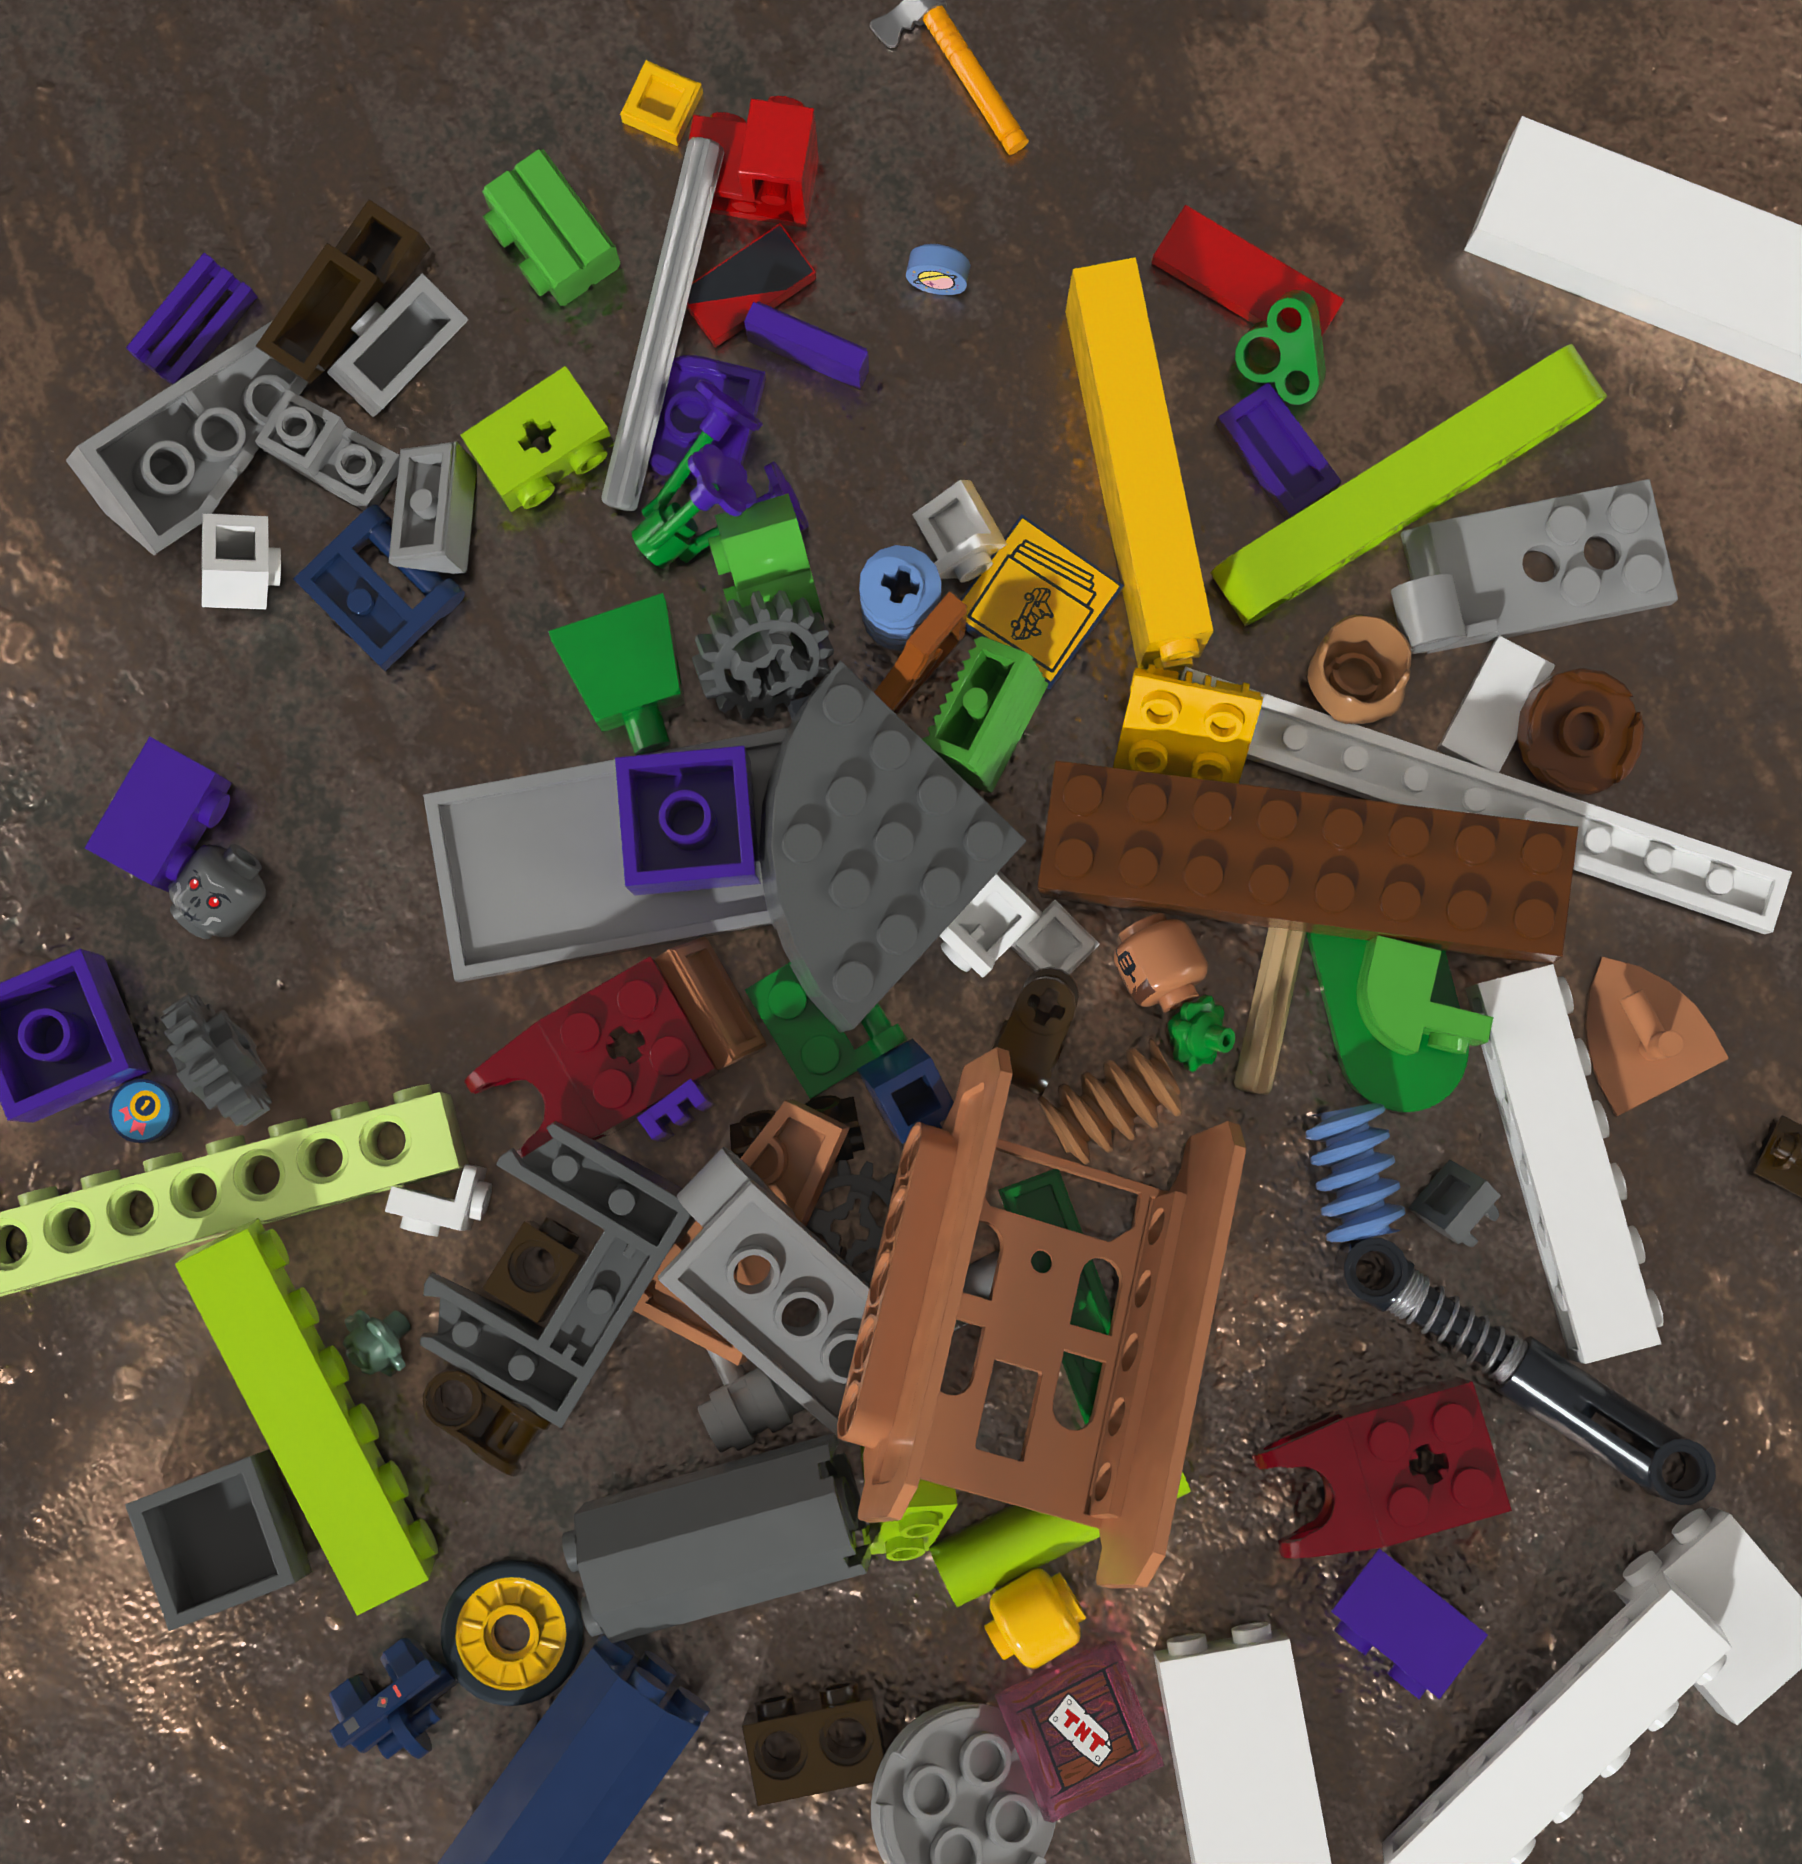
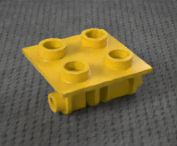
[1112,663,1263,784]

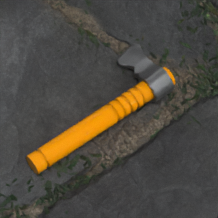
[870,0,1029,155]

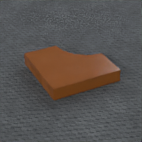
[874,591,967,715]

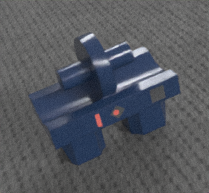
[329,1637,459,1759]

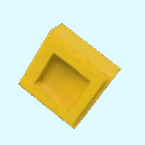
[620,60,703,146]

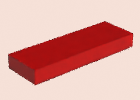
[1151,205,1345,337]

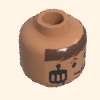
[1114,913,1208,1013]

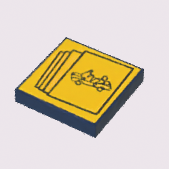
[960,514,1124,690]

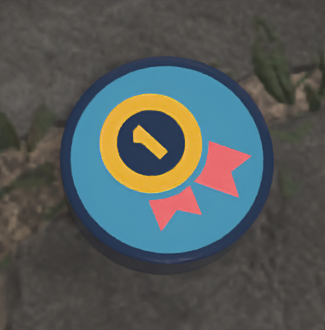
[109,1079,179,1144]

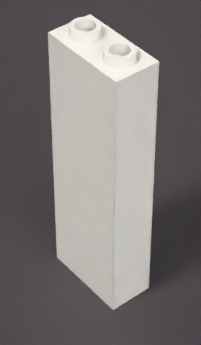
[1464,116,1802,384]
[1153,1622,1332,1864]

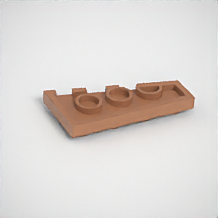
[633,1099,850,1365]

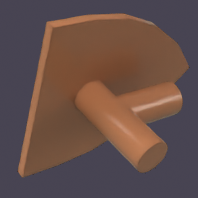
[1584,957,1729,1117]

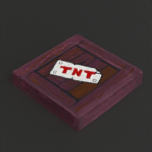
[995,1640,1165,1823]

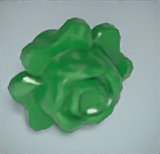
[1168,994,1235,1072]

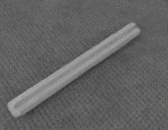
[601,137,724,511]

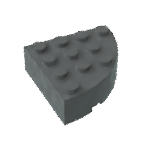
[759,660,1026,1033]

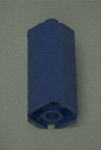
[437,1633,711,1864]

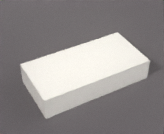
[1437,635,1555,773]

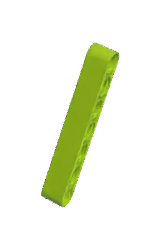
[1210,344,1607,626]

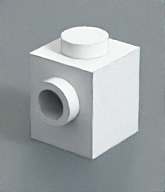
[202,513,281,609]

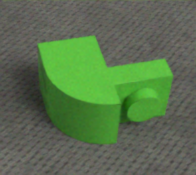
[1357,935,1494,1056]

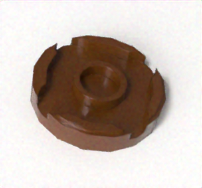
[1517,668,1644,796]

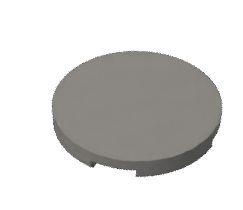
[871,1702,1062,1864]

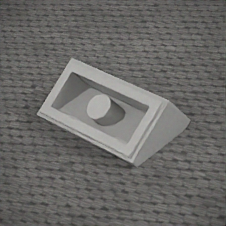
[389,441,477,574]

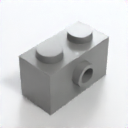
[327,273,469,417]

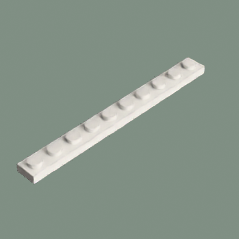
[1180,667,1792,934]

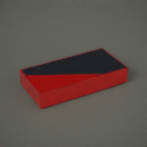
[686,223,816,348]

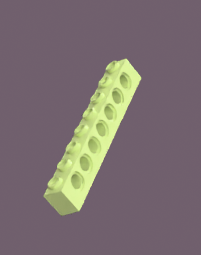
[0,1084,469,1297]

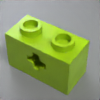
[460,366,614,512]

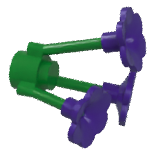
[631,380,809,569]

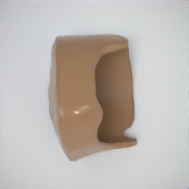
[1307,614,1412,724]

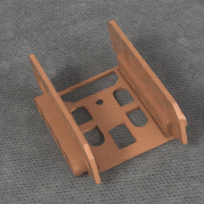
[837,1047,1247,1588]

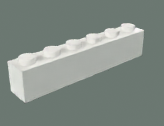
[1465,964,1663,1364]
[1382,1571,1732,1864]

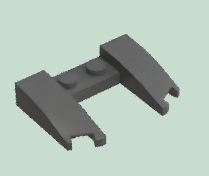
[420,1121,691,1428]

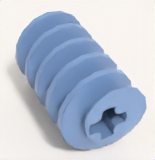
[859,545,941,651]
[1305,1103,1406,1243]

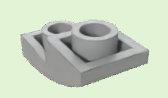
[255,390,400,511]

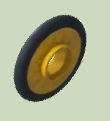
[440,1560,583,1706]

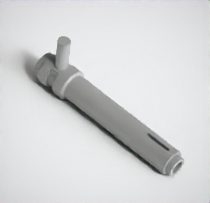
[697,1250,999,1453]

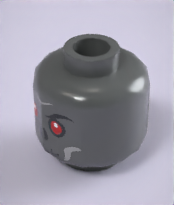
[168,844,266,939]

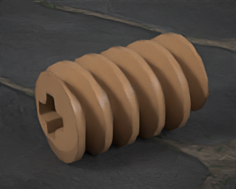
[1037,1038,1182,1165]

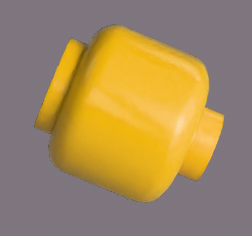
[984,1568,1087,1669]

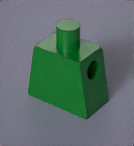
[548,593,685,755]

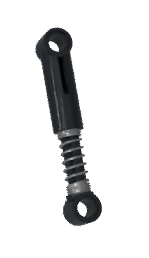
[1334,1237,1716,1505]

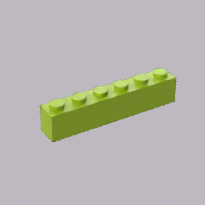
[175,1218,438,1616]

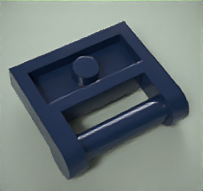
[293,504,465,671]

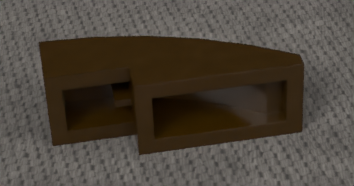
[256,199,430,384]

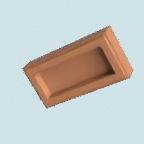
[654,936,767,1071]

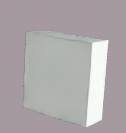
[1010,900,1100,990]

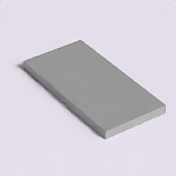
[423,728,788,982]

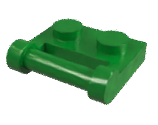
[745,962,908,1100]

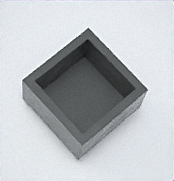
[125,1449,313,1631]

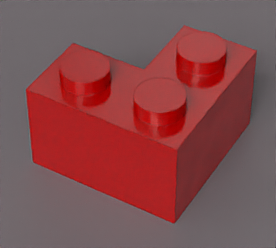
[689,96,819,228]

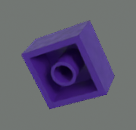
[615,746,761,896]
[0,949,151,1123]

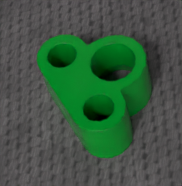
[1235,290,1326,405]

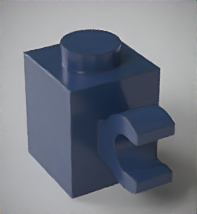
[857,1038,954,1144]

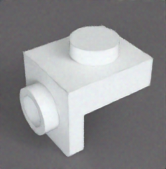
[912,480,1007,583]
[940,870,1042,977]
[385,1164,492,1237]

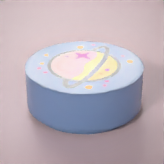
[906,244,971,295]

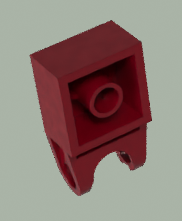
[464,956,720,1158]
[1252,1377,1512,1559]

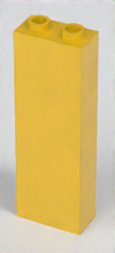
[1065,257,1213,672]

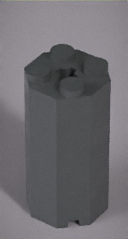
[562,1433,872,1643]

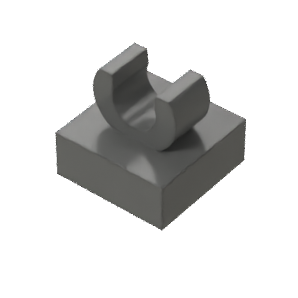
[1408,1160,1501,1247]

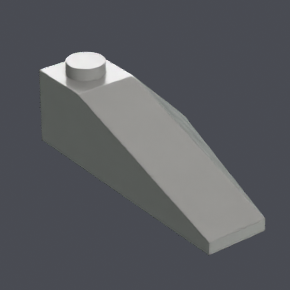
[66,320,308,555]

